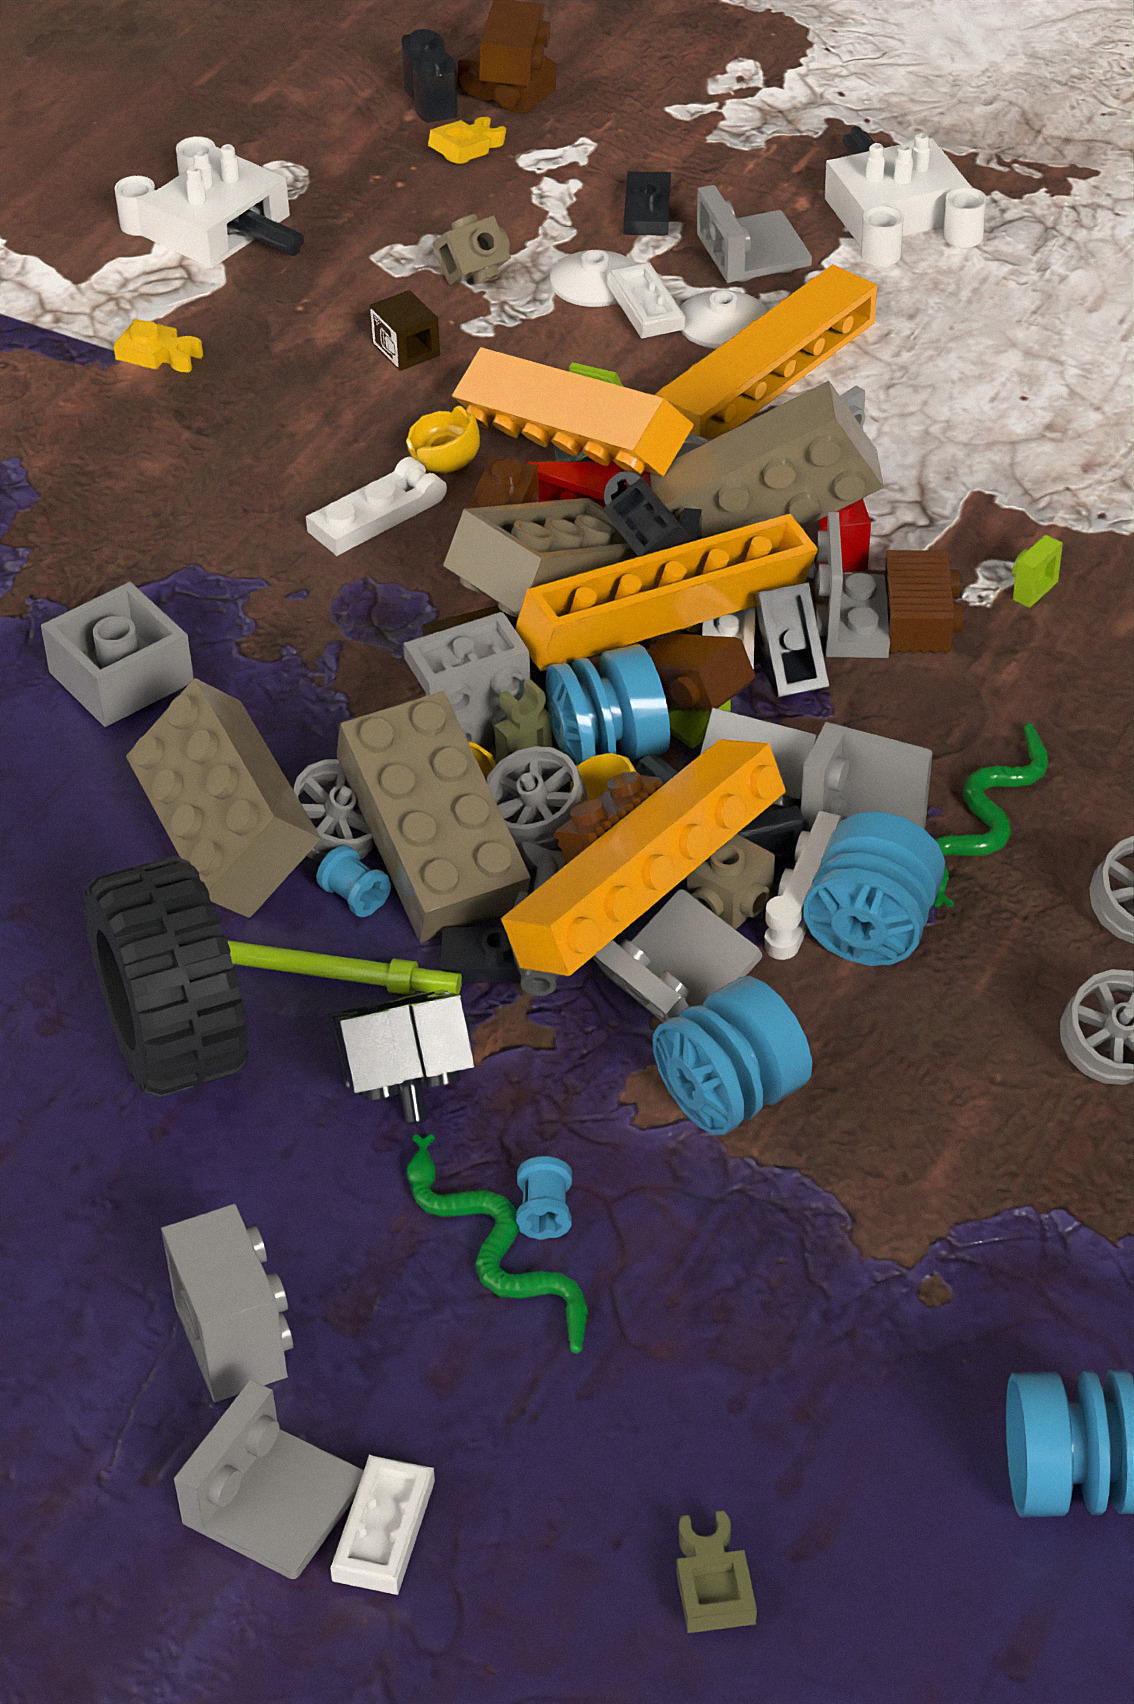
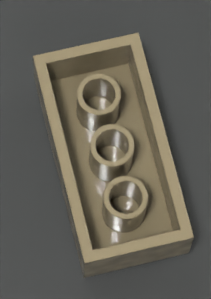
[650,381,884,539]
[443,498,638,617]
[126,678,322,918]
[337,691,531,943]

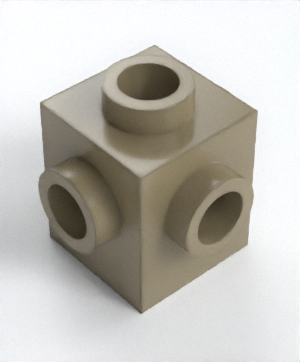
[432,214,511,286]
[685,834,775,930]

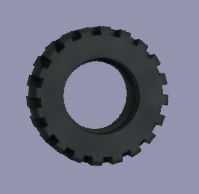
[83,856,249,1097]

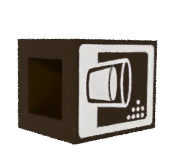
[369,290,440,371]

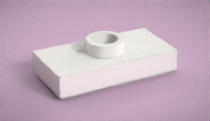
[607,263,685,339]
[331,1455,435,1595]

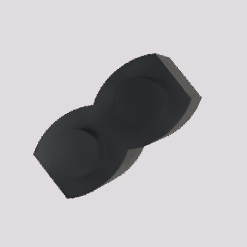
[401,29,458,123]

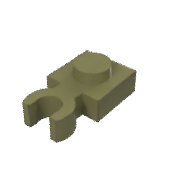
[495,679,552,764]
[676,1510,757,1633]

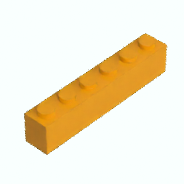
[655,264,877,441]
[452,347,694,477]
[515,514,818,671]
[501,739,786,976]

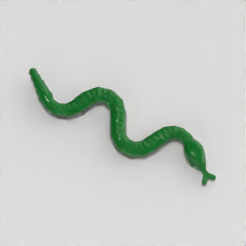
[933,723,1048,908]
[407,1134,588,1354]

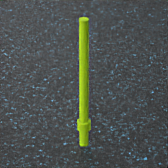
[227,940,462,996]

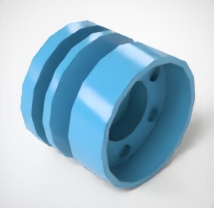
[545,644,670,765]
[803,811,945,966]
[653,976,812,1135]
[1006,1369,1134,1517]

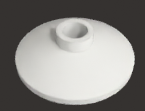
[550,250,636,307]
[680,290,768,349]

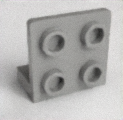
[697,185,812,283]
[813,512,890,658]
[403,611,530,746]
[801,722,932,832]
[592,889,762,1022]
[174,1379,364,1579]

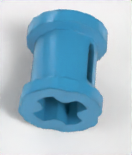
[316,845,391,917]
[516,1156,572,1240]

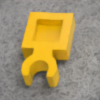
[428,117,506,164]
[113,319,203,372]

